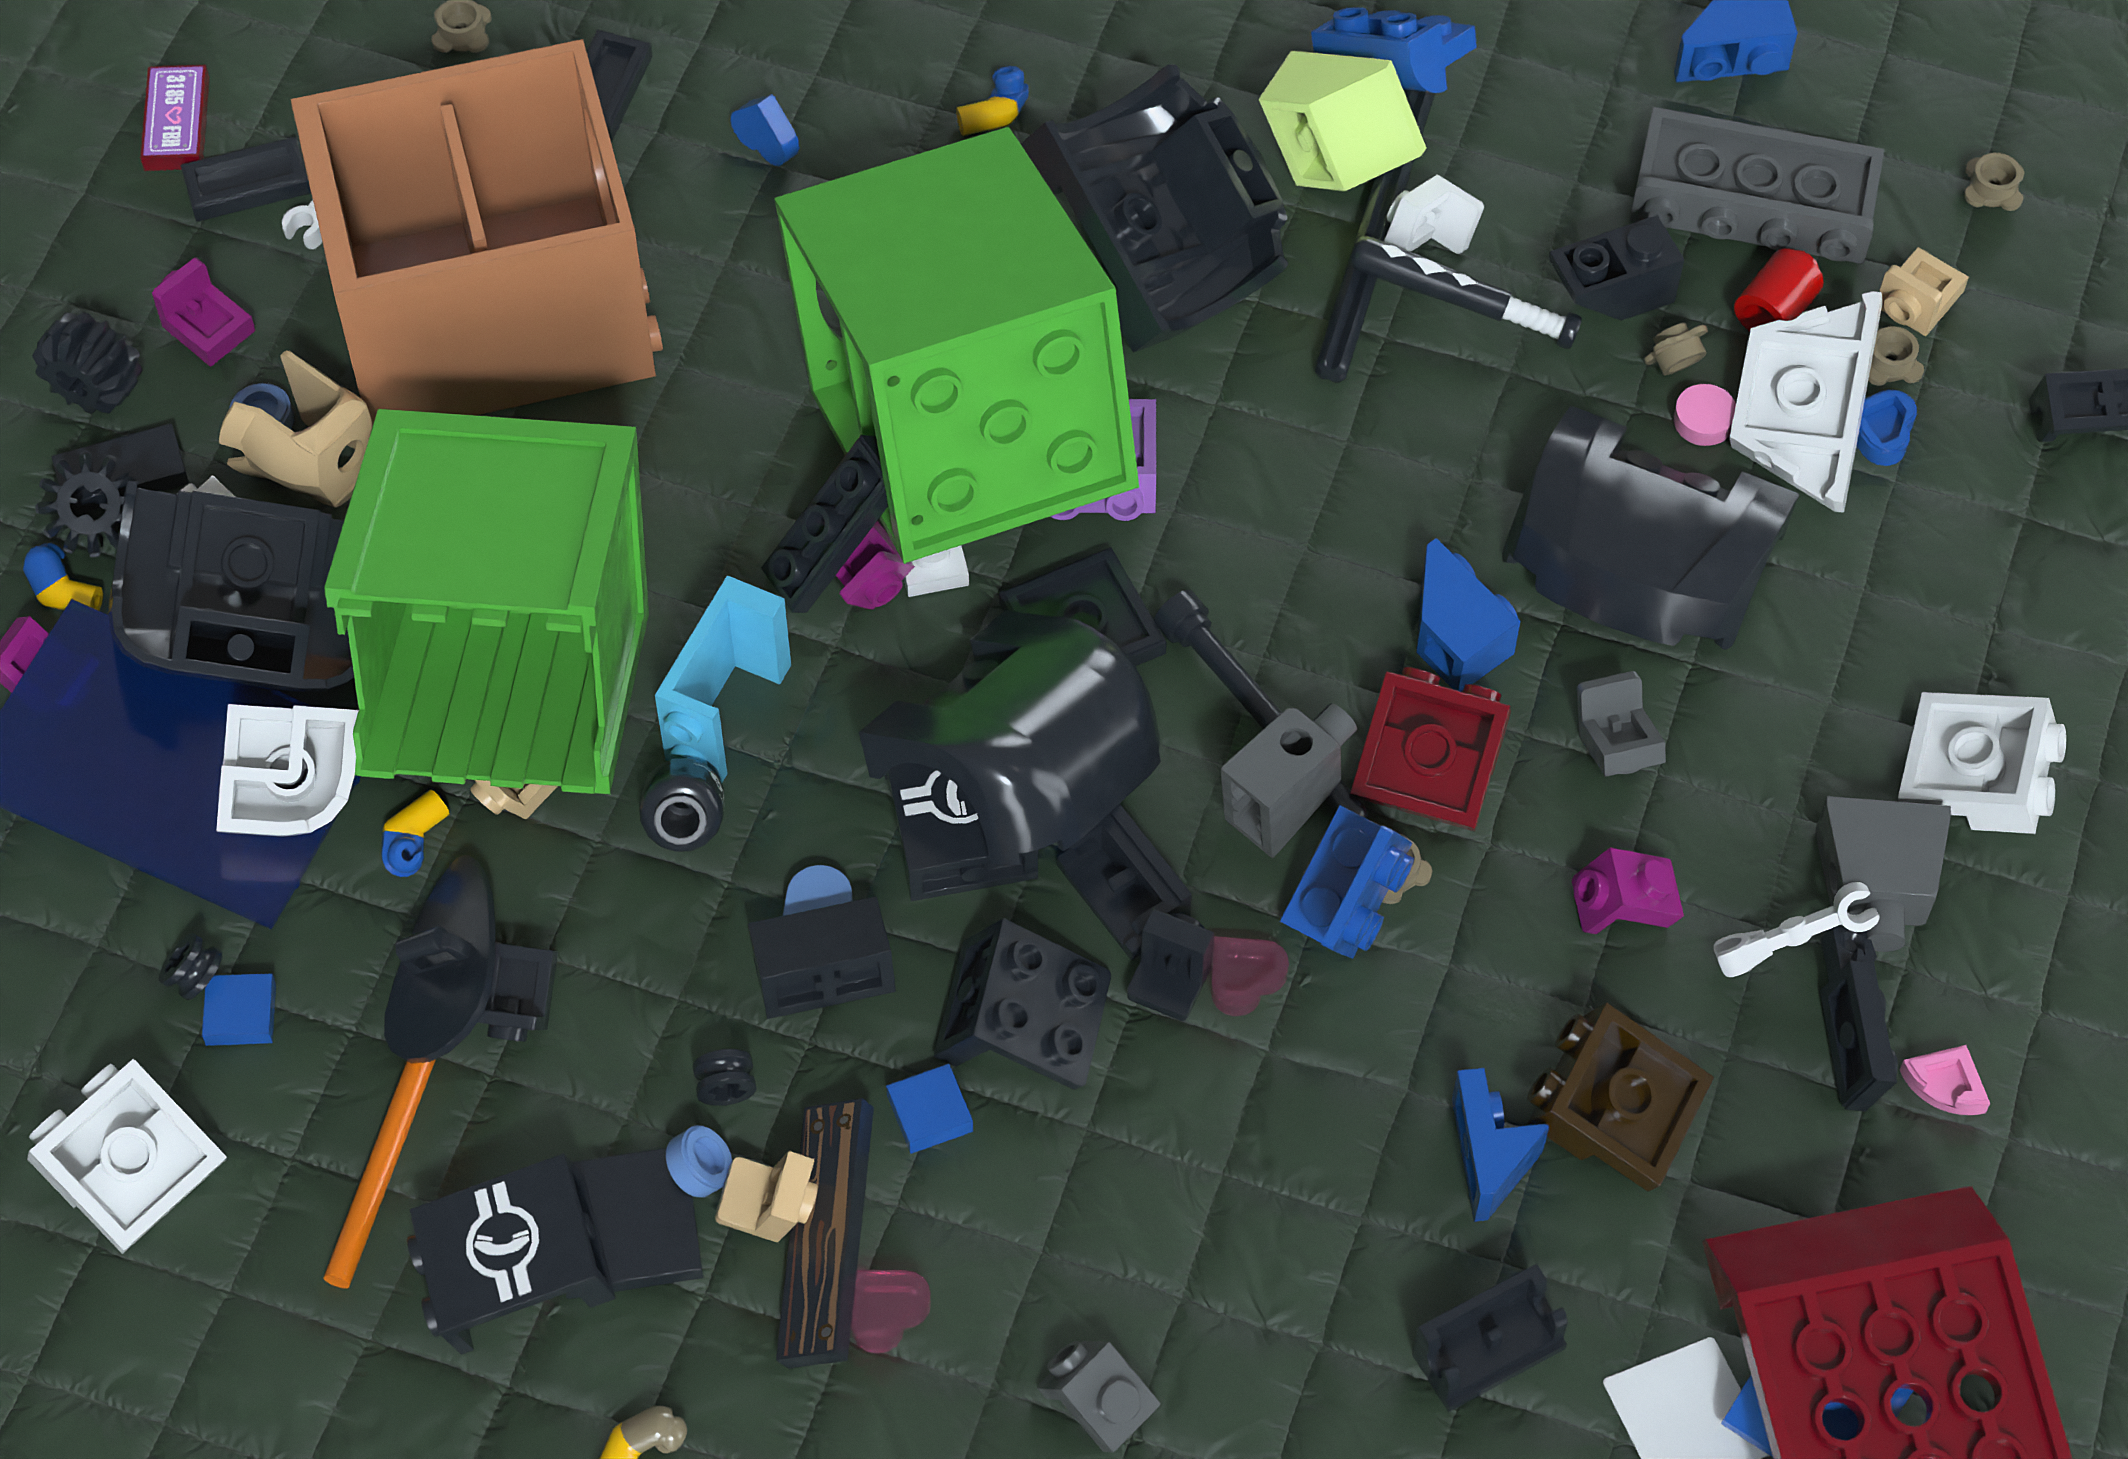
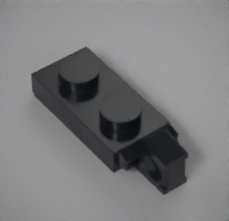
[1820,926,1898,1111]

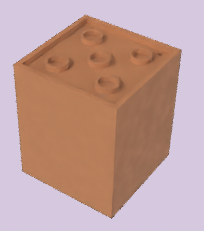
[291,39,663,424]

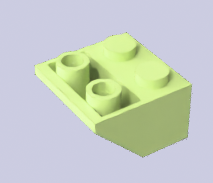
[1259,51,1426,191]

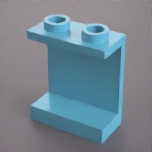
[655,575,791,783]

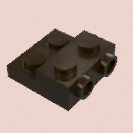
[1527,1003,1714,1192]

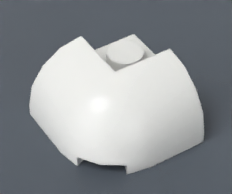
[216,704,359,836]

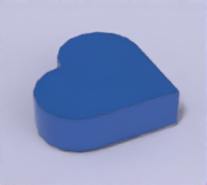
[730,94,799,166]
[1856,390,1917,466]

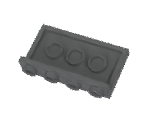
[1630,107,1885,264]

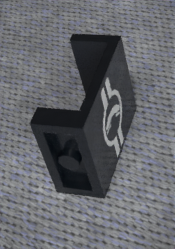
[884,763,1038,902]
[407,1153,616,1355]

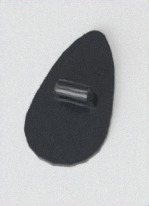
[384,855,496,1064]

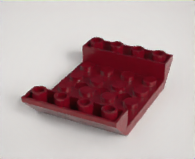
[1702,1186,2072,1459]

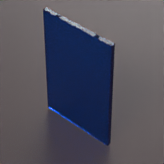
[0,599,361,930]

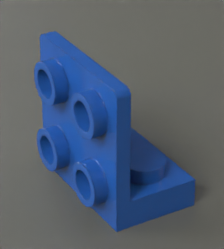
[1280,806,1414,959]

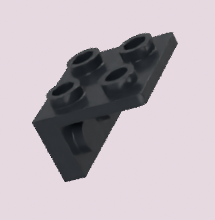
[933,918,1112,1090]

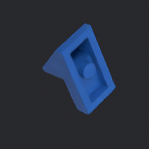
[1452,1068,1549,1222]

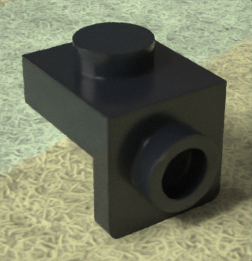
[1127,909,1214,1021]
[477,943,558,1042]

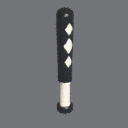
[1349,235,1582,349]

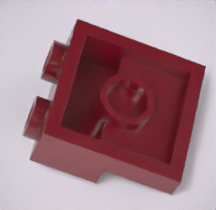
[1351,667,1511,832]

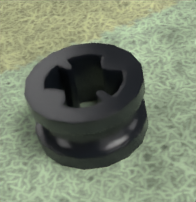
[158,933,222,1000]
[693,1049,757,1106]

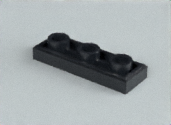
[761,435,888,613]

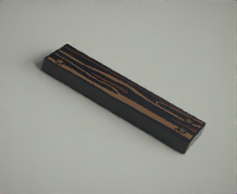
[776,1098,874,1369]

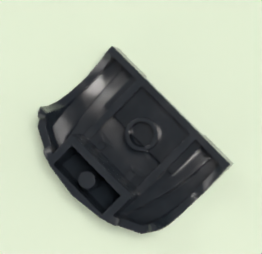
[1021,64,1289,353]
[1502,406,1799,650]

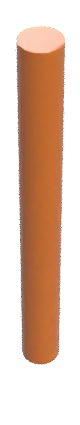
[324,1059,436,1288]

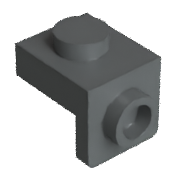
[1577,671,1666,777]
[1037,1340,1161,1453]

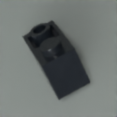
[1548,215,1685,321]

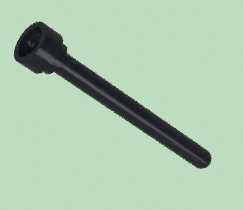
[1154,590,1368,819]

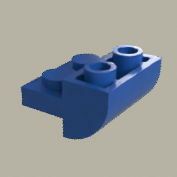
[1311,7,1477,93]

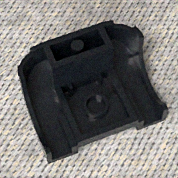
[108,481,354,693]
[859,610,1161,865]

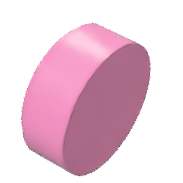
[1673,384,1736,446]

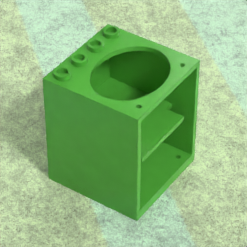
[774,127,1139,564]

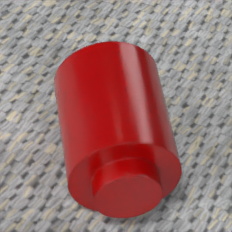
[1734,249,1824,332]

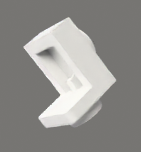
[1384,174,1484,254]

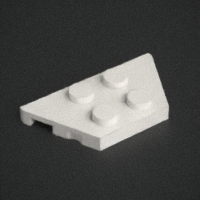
[1730,291,1882,513]

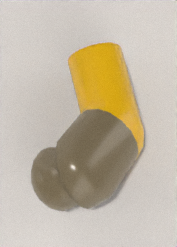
[599,1405,687,1459]

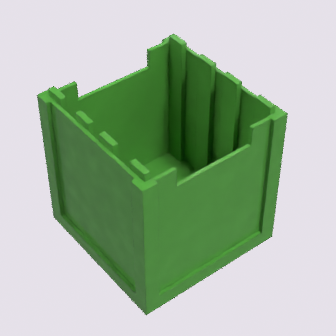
[325,409,649,794]

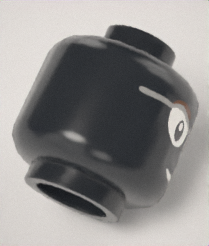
[639,758,725,852]

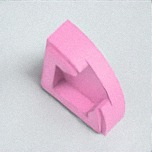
[1899,1045,1990,1115]

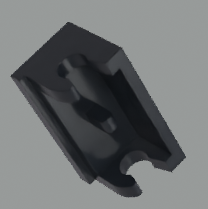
[2029,368,2128,442]
[1057,804,1192,961]
[747,896,896,1019]
[1412,1264,1568,1412]

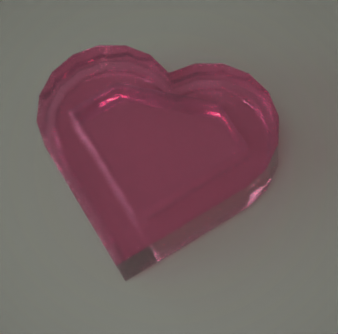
[1211,937,1289,1017]
[851,1270,931,1354]

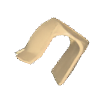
[219,351,373,508]

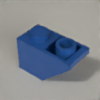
[1674,0,1797,82]
[1416,538,1520,692]

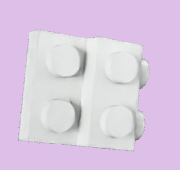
[1898,692,2066,834]
[27,1059,227,1254]

